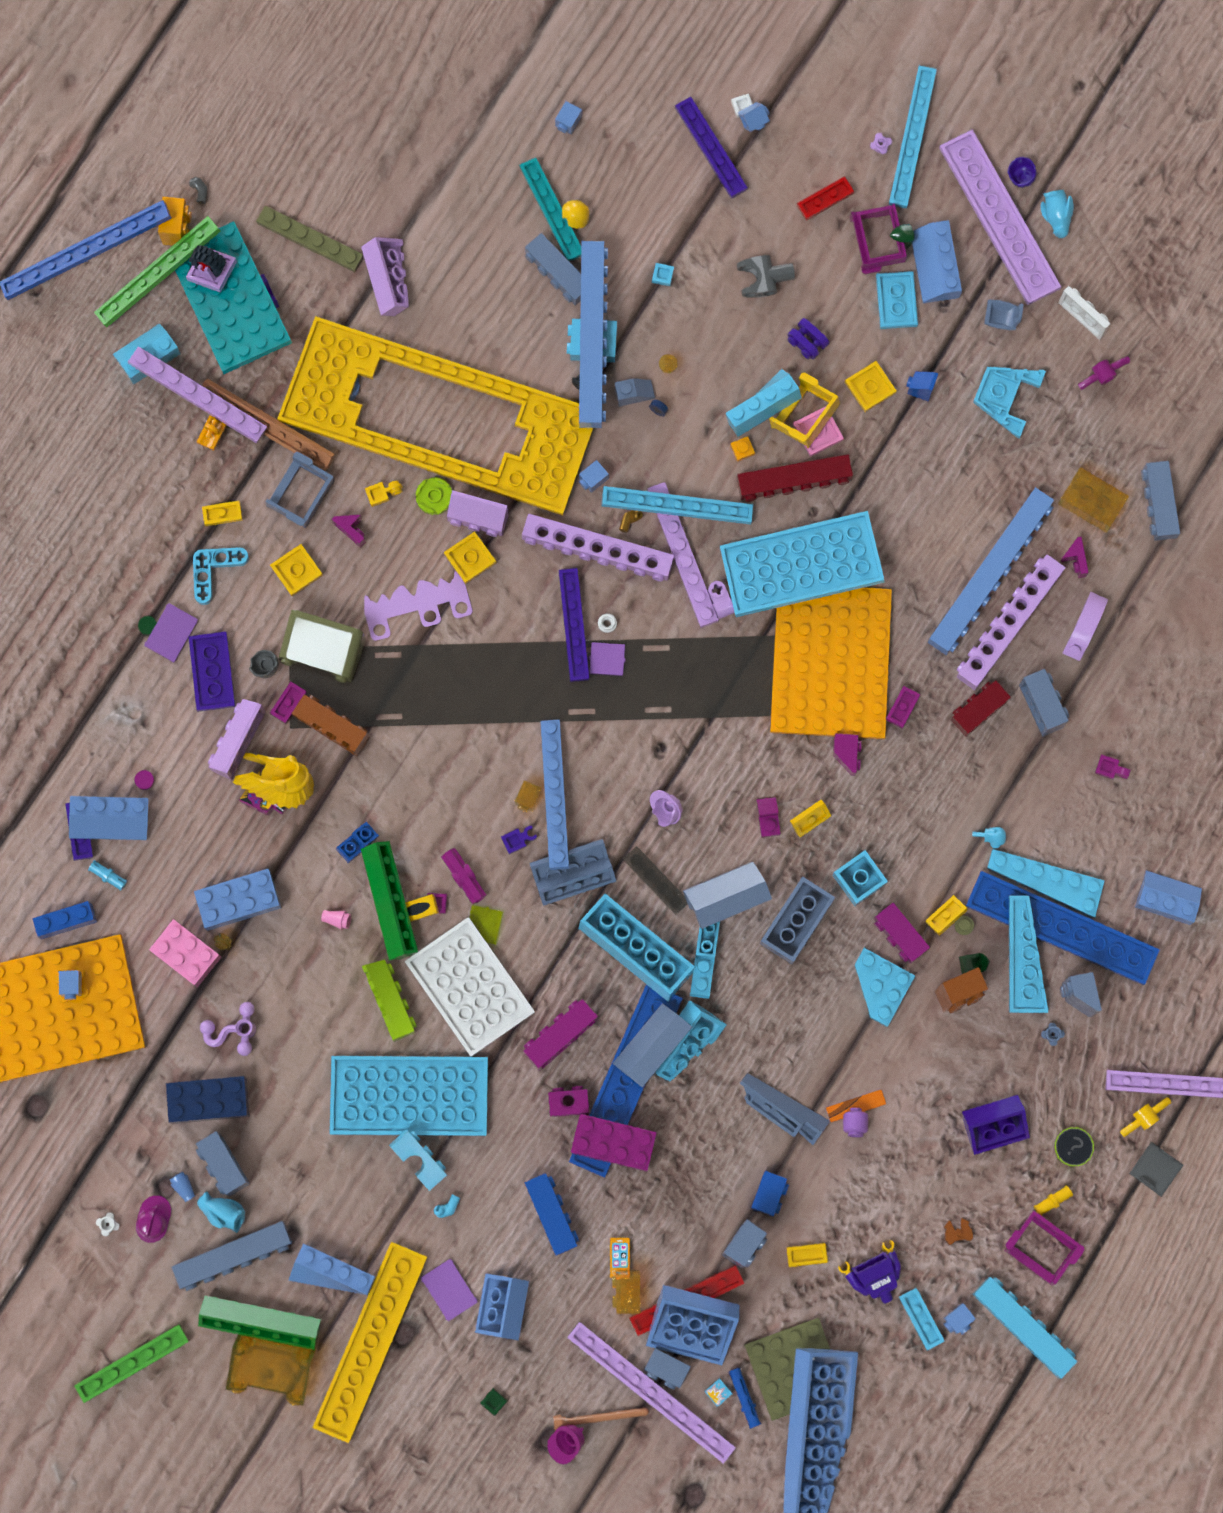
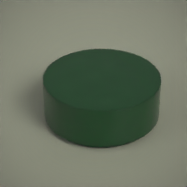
[138,616,157,636]

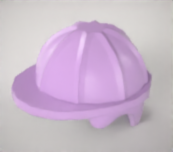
[650,790,683,827]

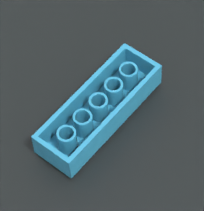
[578,894,695,1001]

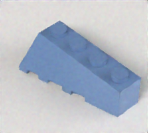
[288,1244,376,1295]

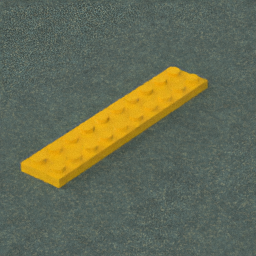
[312,1242,428,1443]

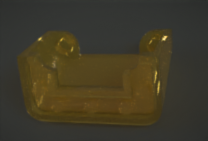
[225,1335,316,1406]

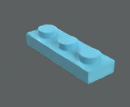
[899,1288,944,1351]

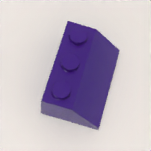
[962,1095,1030,1155]

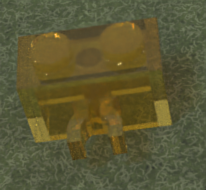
[612,1270,640,1314]

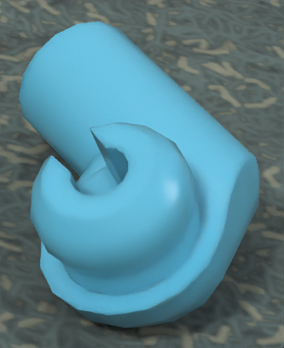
[434,1195,461,1218]

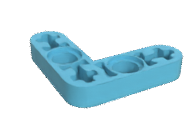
[193,548,249,605]

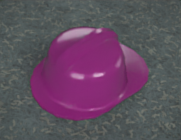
[136,1196,171,1243]
[547,1425,585,1464]

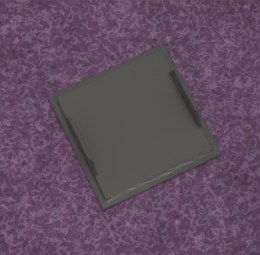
[1129,1142,1183,1197]

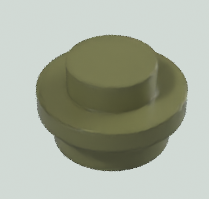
[954,916,974,935]

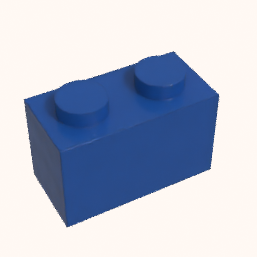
[751,1171,789,1217]

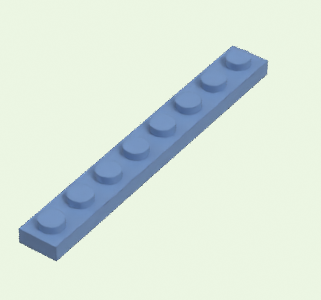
[541,720,569,870]

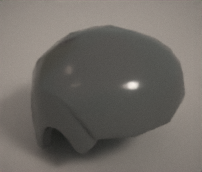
[249,650,279,679]

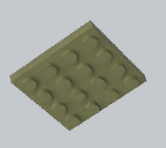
[744,1318,830,1421]

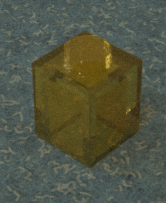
[515,781,542,812]

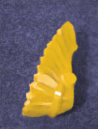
[233,753,314,809]

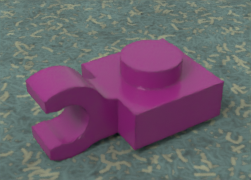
[1095,754,1131,780]

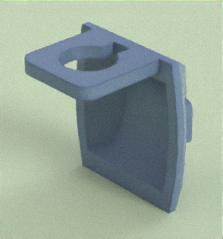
[984,299,1024,330]

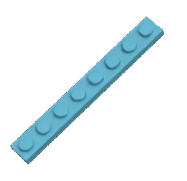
[889,65,937,209]
[601,486,753,525]

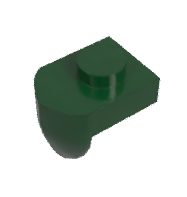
[890,224,914,249]
[959,953,990,974]

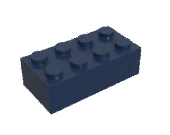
[166,1076,250,1124]

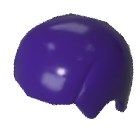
[1008,157,1037,188]

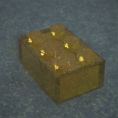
[1058,467,1129,533]

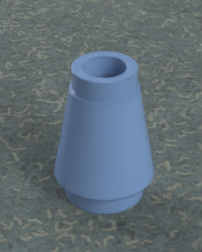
[169,1171,195,1202]

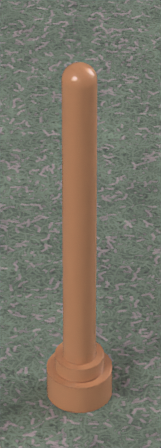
[553,1408,649,1431]

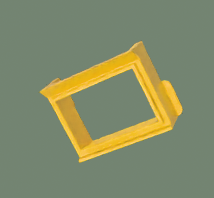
[769,373,840,448]

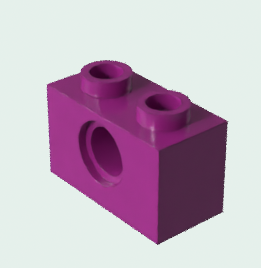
[548,1086,589,1117]

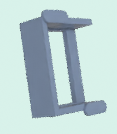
[265,452,334,528]

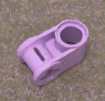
[707,581,735,620]

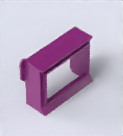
[850,204,907,274]
[1004,1211,1085,1286]

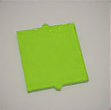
[469,905,503,945]

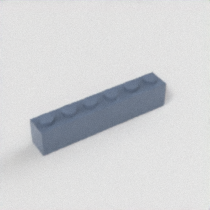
[172,1221,293,1291]

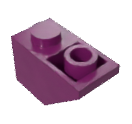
[833,734,861,776]

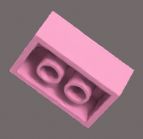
[149,919,222,988]

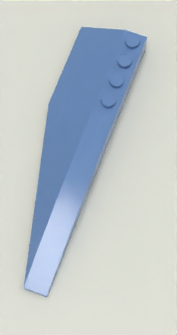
[784,1348,858,1513]

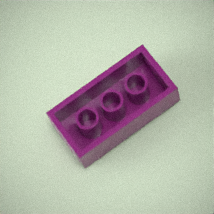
[523,999,598,1072]
[571,1114,657,1172]

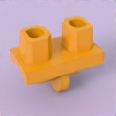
[197,415,227,450]

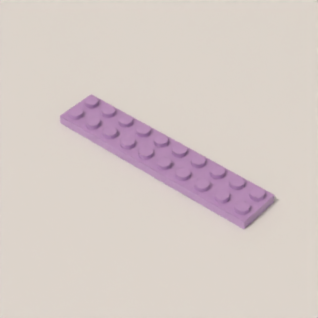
[939,130,1061,305]

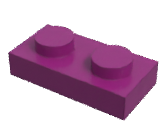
[270,681,307,724]
[886,686,921,729]

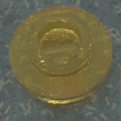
[659,354,678,374]

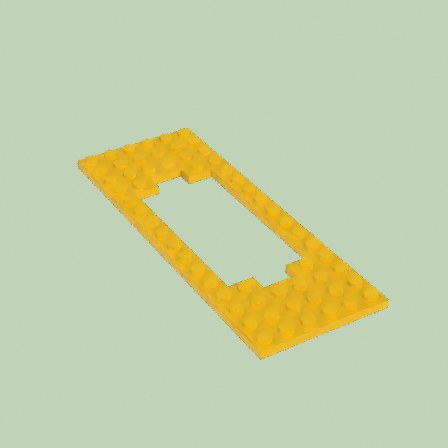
[277,316,593,516]

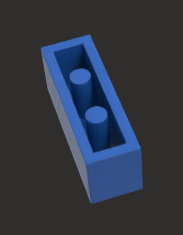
[32,901,97,940]

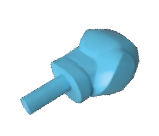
[972,827,1006,849]

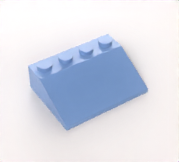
[646,1285,739,1365]

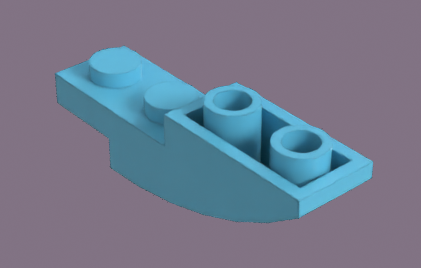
[690,921,720,999]

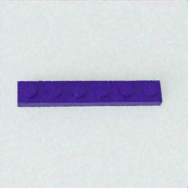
[675,97,748,199]
[559,568,589,682]

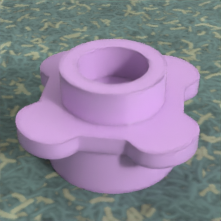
[870,133,892,154]

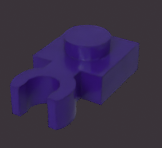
[501,826,537,855]

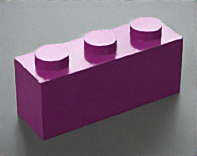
[874,903,930,964]

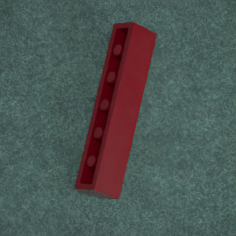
[737,454,853,502]

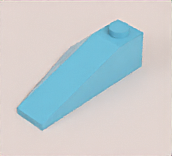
[655,1000,727,1081]

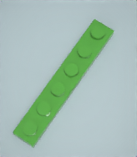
[74,1324,189,1403]

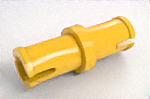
[1033,1185,1073,1216]

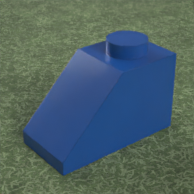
[906,371,938,401]

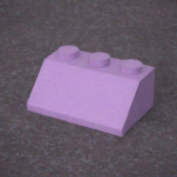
[447,490,508,537]

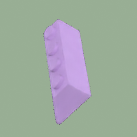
[208,699,265,780]

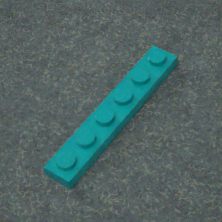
[519,157,582,262]

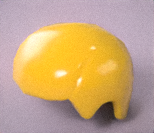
[562,200,590,229]

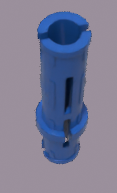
[728,1368,761,1429]

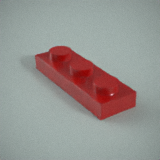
[797,176,854,221]

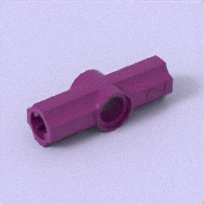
[441,847,487,905]

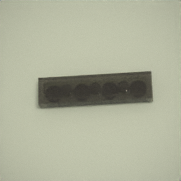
[623,846,688,916]

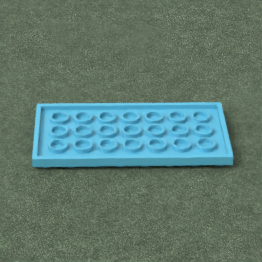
[720,511,885,617]
[330,1056,488,1136]

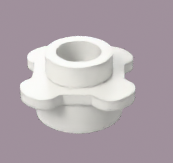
[96,1213,119,1236]

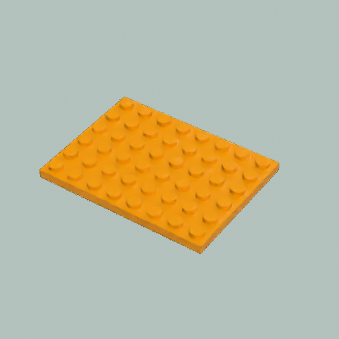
[770,588,892,740]
[0,934,146,1083]

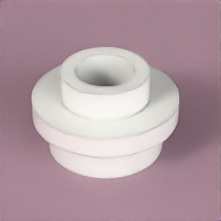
[598,614,617,633]

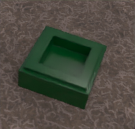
[480,1388,507,1416]

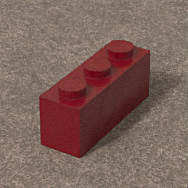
[951,680,1011,737]

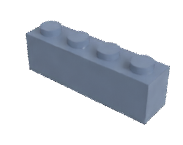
[525,233,581,306]
[1141,461,1180,541]

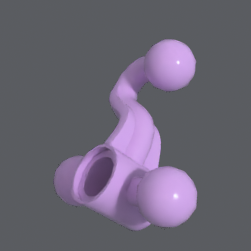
[200,1002,256,1056]

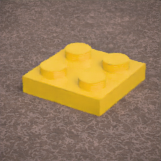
[844,361,897,412]
[443,531,496,584]
[270,544,323,596]

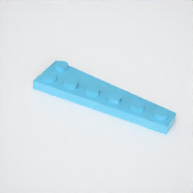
[987,849,1104,918]
[1009,896,1048,1013]

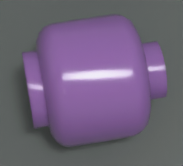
[843,1108,868,1137]

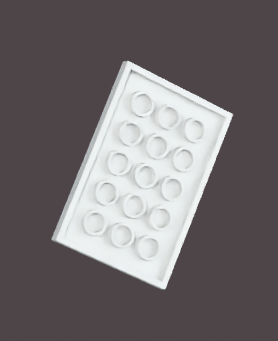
[405,917,535,1057]

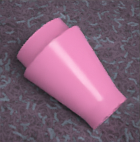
[321,910,351,930]

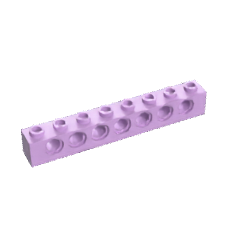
[522,514,674,582]
[957,555,1066,690]

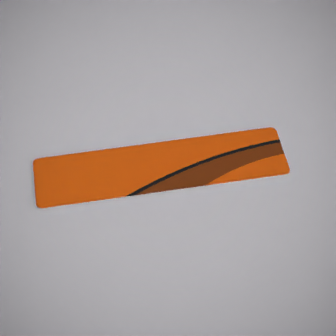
[826,1090,886,1122]

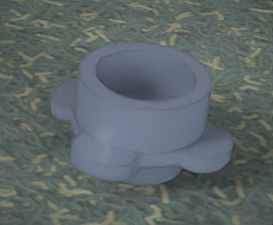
[1041,1023,1065,1046]

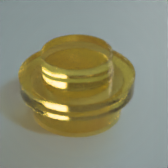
[214,933,232,950]

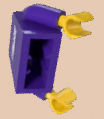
[838,1240,901,1303]

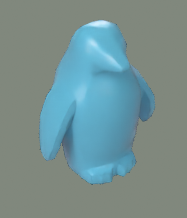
[1041,190,1074,238]
[197,1191,245,1233]

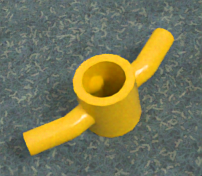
[1120,1097,1171,1137]

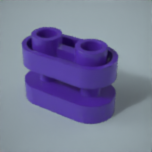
[787,318,830,360]

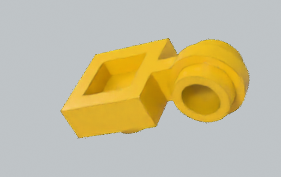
[365,481,403,507]

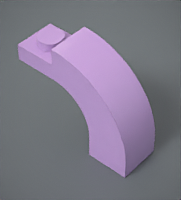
[1063,592,1108,661]

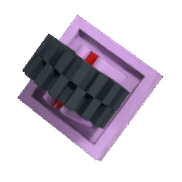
[186,245,237,293]

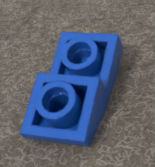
[336,822,379,864]

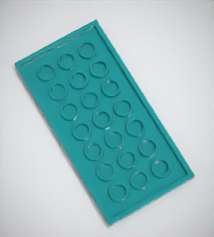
[175,221,292,374]

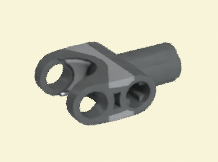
[737,255,795,298]

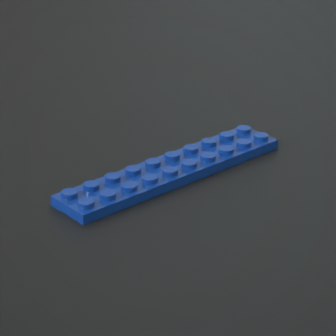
[966,871,1160,986]
[569,984,683,1178]

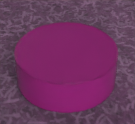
[134,770,155,790]

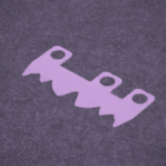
[364,571,472,641]

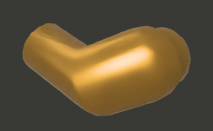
[619,510,643,533]

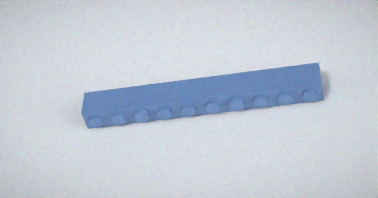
[579,241,608,428]
[927,487,1054,655]

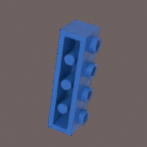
[524,1173,579,1256]

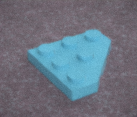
[854,948,915,1027]

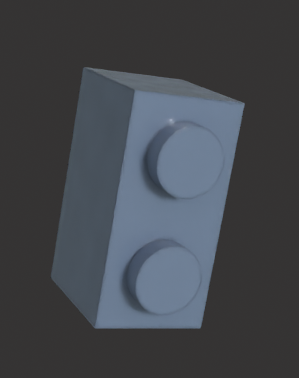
[644,1348,690,1390]

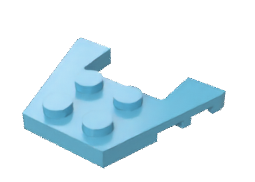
[973,367,1046,438]

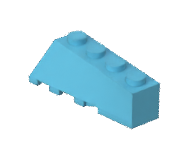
[725,369,802,437]

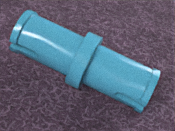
[88,860,127,891]

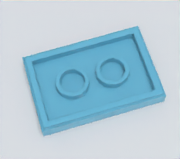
[876,271,918,329]

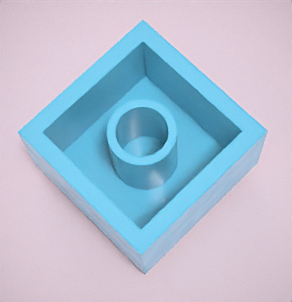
[832,850,888,906]

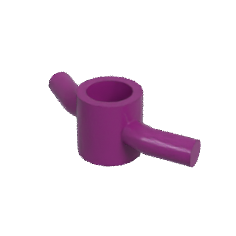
[1078,356,1130,390]

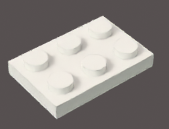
[1059,286,1110,340]

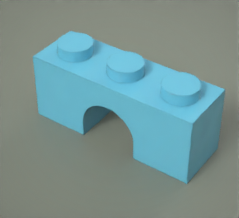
[389,1129,447,1191]

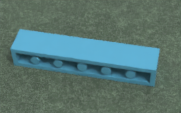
[972,1277,1077,1379]

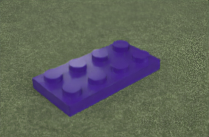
[188,632,236,712]

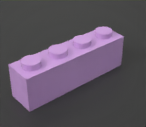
[361,237,409,316]

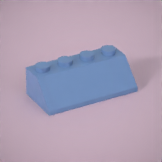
[912,220,962,303]
[69,796,148,840]

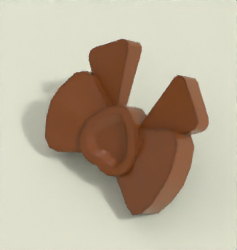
[944,1218,973,1245]

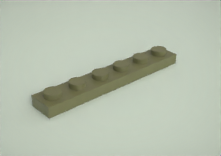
[256,206,364,272]

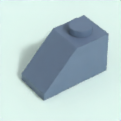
[615,379,655,407]

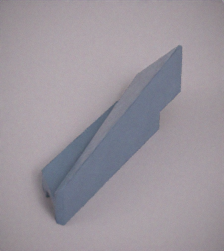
[740,1074,830,1145]

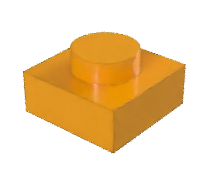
[730,436,755,462]

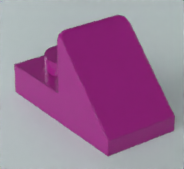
[331,515,366,548]
[1060,536,1089,578]
[756,797,781,838]

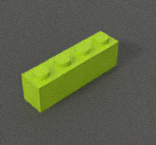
[362,959,417,1042]

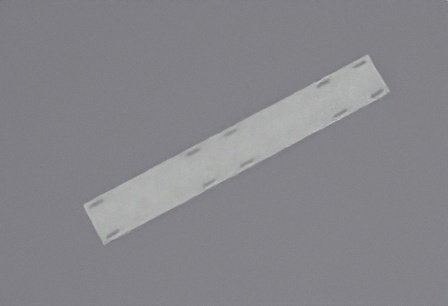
[289,636,775,729]

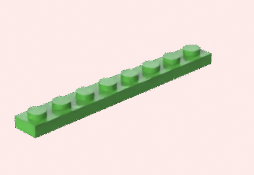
[94,216,221,327]

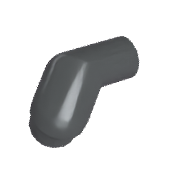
[189,177,208,204]

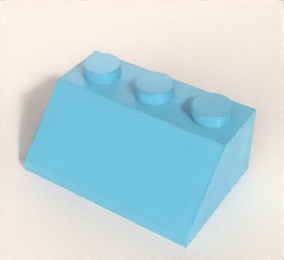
[113,323,180,384]

